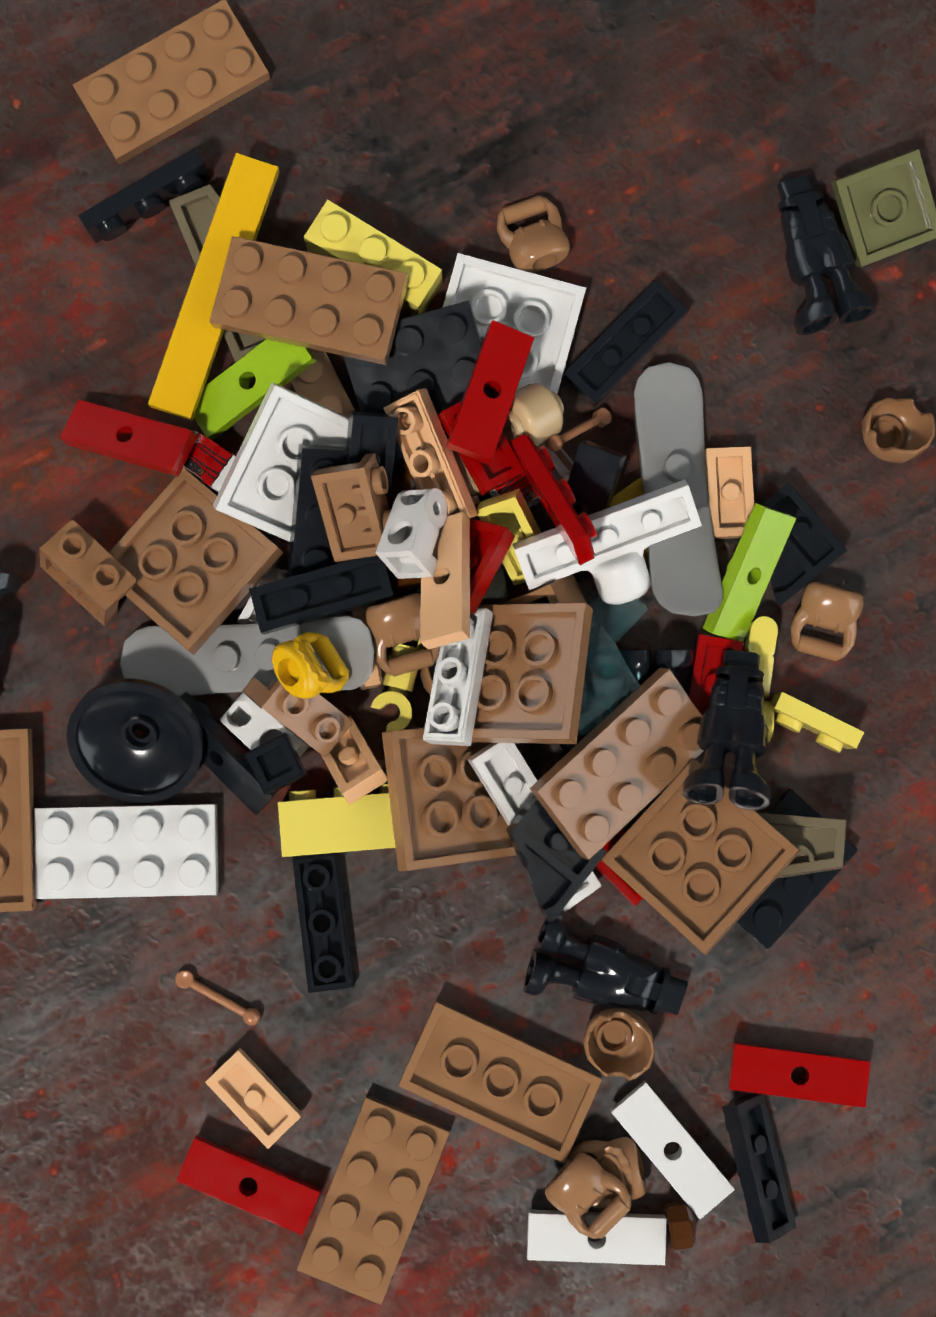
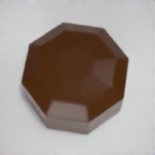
[664,1201,696,1250]

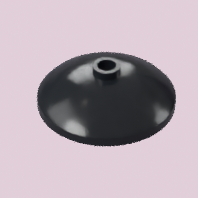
[67,678,204,803]

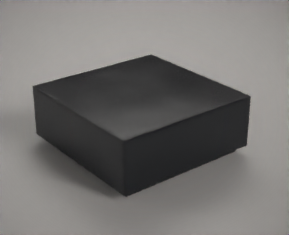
[245,733,308,795]

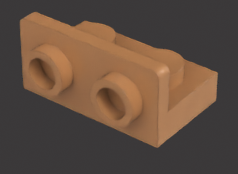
[311,453,391,562]
[39,520,136,627]
[242,677,352,757]

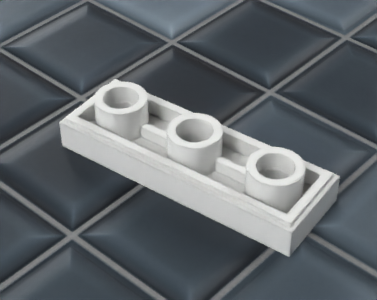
[423,608,493,746]
[610,1080,735,1219]
[527,1210,667,1265]

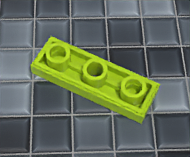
[194,339,317,440]
[703,503,796,642]

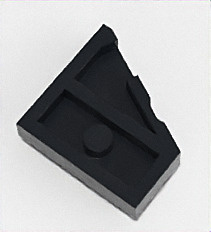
[762,482,847,606]
[506,794,607,922]

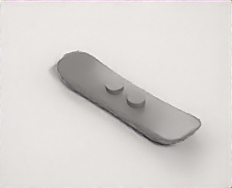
[634,362,723,617]
[120,616,374,697]

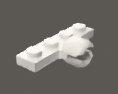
[512,479,702,605]
[467,743,601,912]

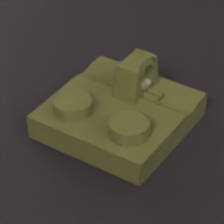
[830,149,936,267]

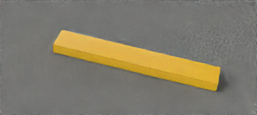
[148,153,280,421]

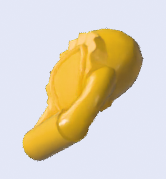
[272,632,350,699]

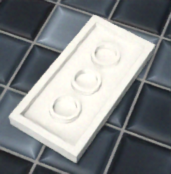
[34,804,218,899]

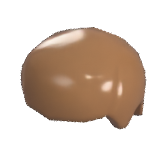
[861,398,936,464]
[583,1008,655,1080]

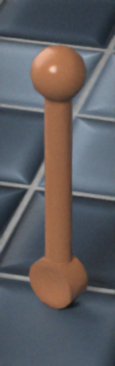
[546,408,611,452]
[175,970,261,1026]

